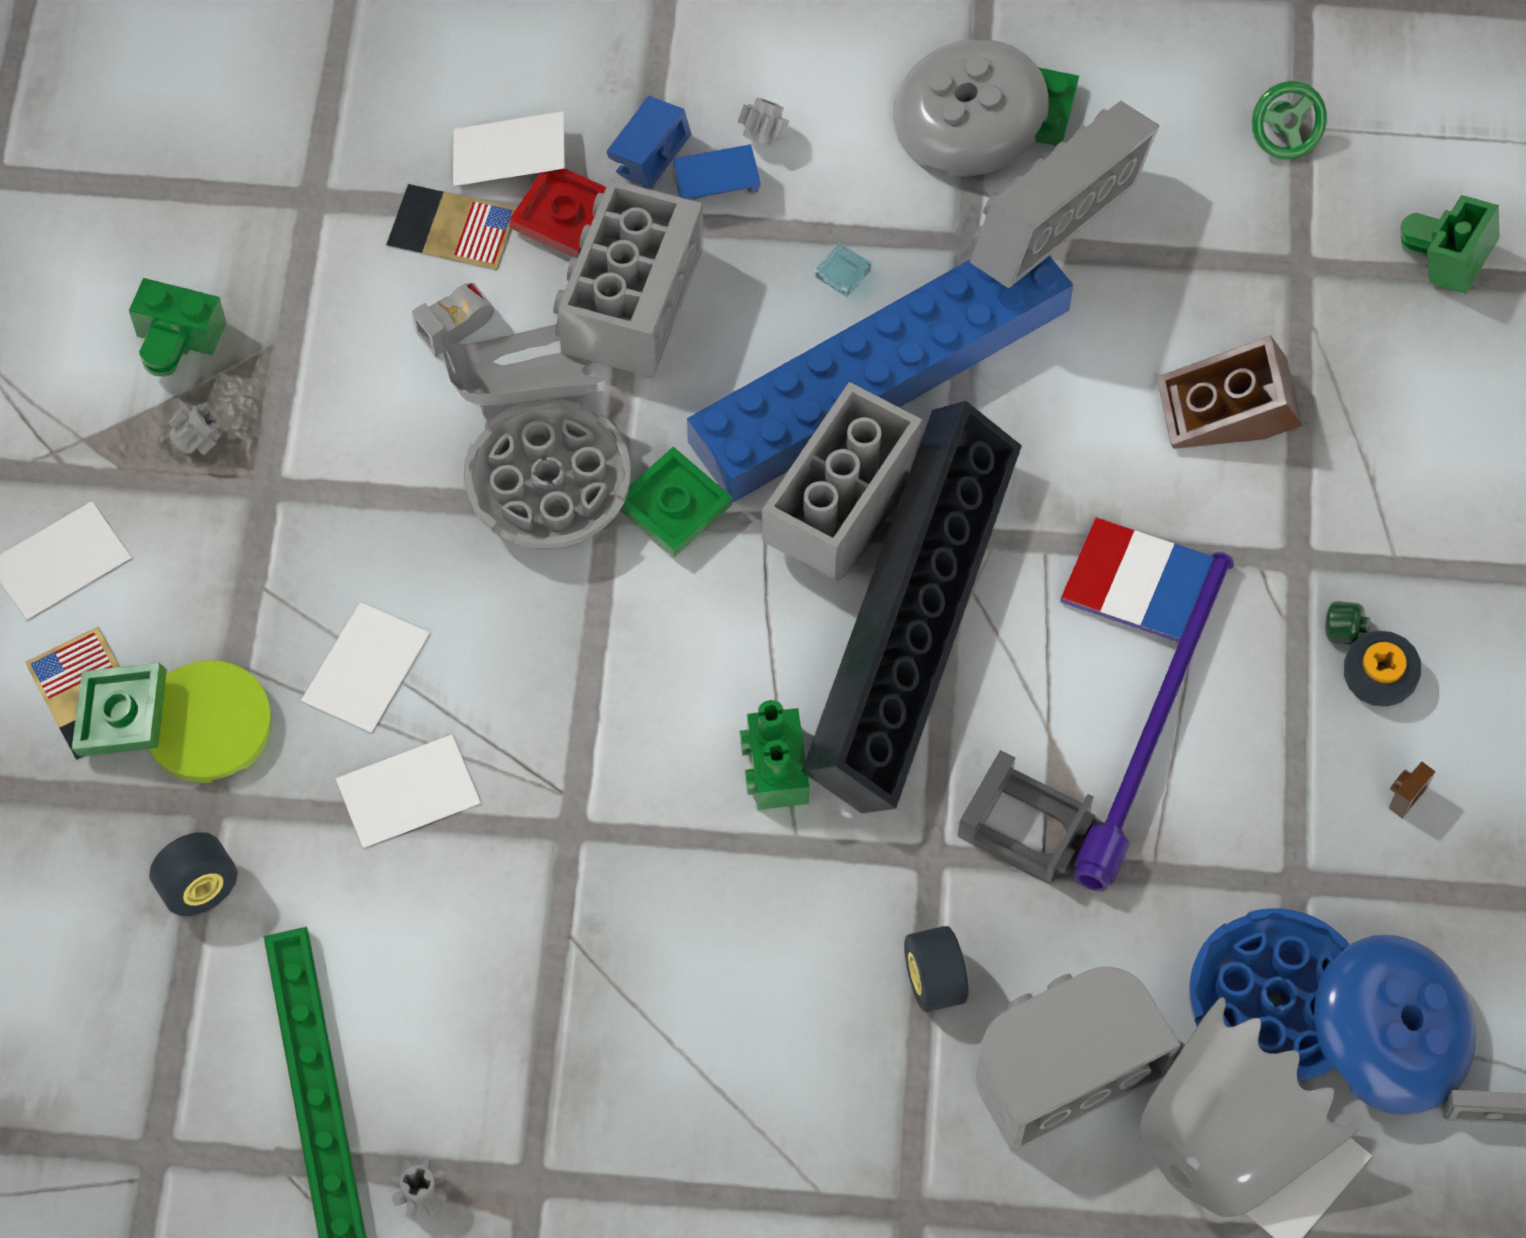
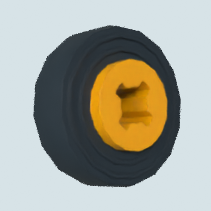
[1344,631,1421,707]

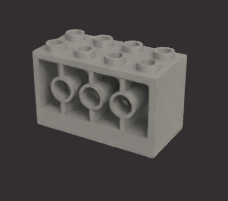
[553,179,703,378]

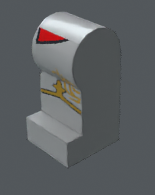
[412,283,494,357]

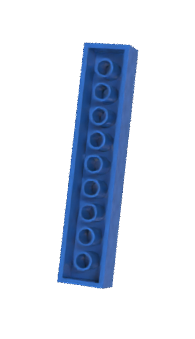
[687,255,1073,503]

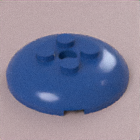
[1189,908,1350,1081]
[1314,935,1476,1115]

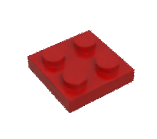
[509,168,607,258]

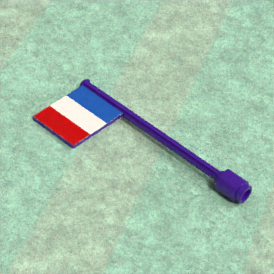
[1060,517,1234,891]

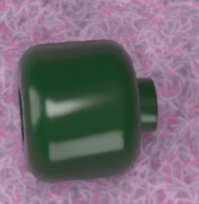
[1325,601,1370,645]

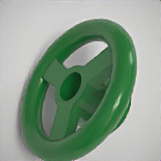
[1251,81,1327,159]

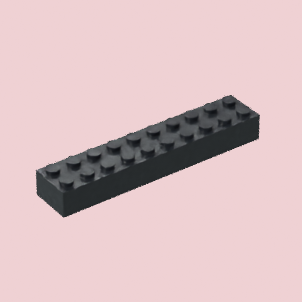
[801,401,1022,813]

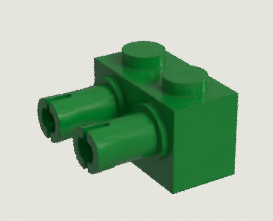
[739,700,810,810]

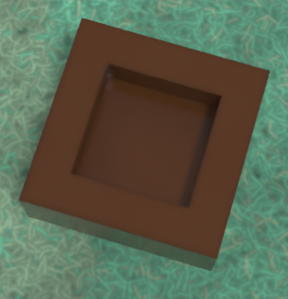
[1389,761,1436,819]

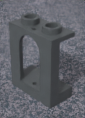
[958,750,1096,884]

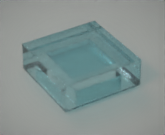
[815,242,871,297]

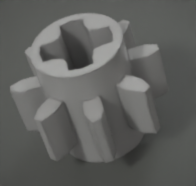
[737,97,789,145]
[168,403,221,455]
[390,1158,448,1218]

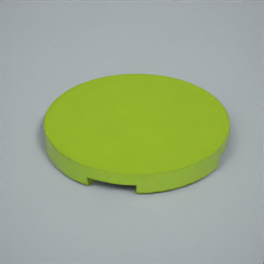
[148,660,272,783]

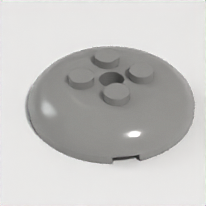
[893,39,1049,177]
[464,399,631,549]

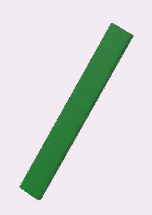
[263,927,367,1238]

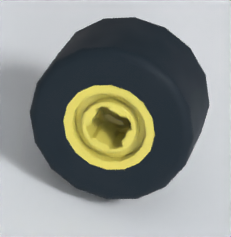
[149,832,238,916]
[904,926,969,1012]

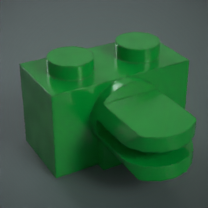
[1400,195,1500,294]
[129,278,227,377]

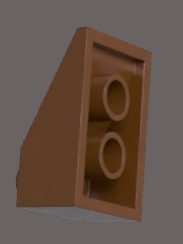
[1156,335,1303,449]

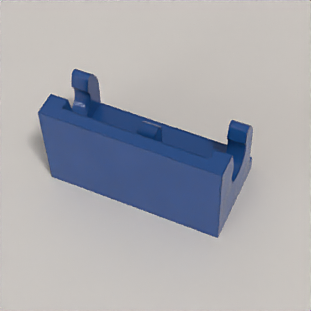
[606,96,692,189]
[673,144,761,200]

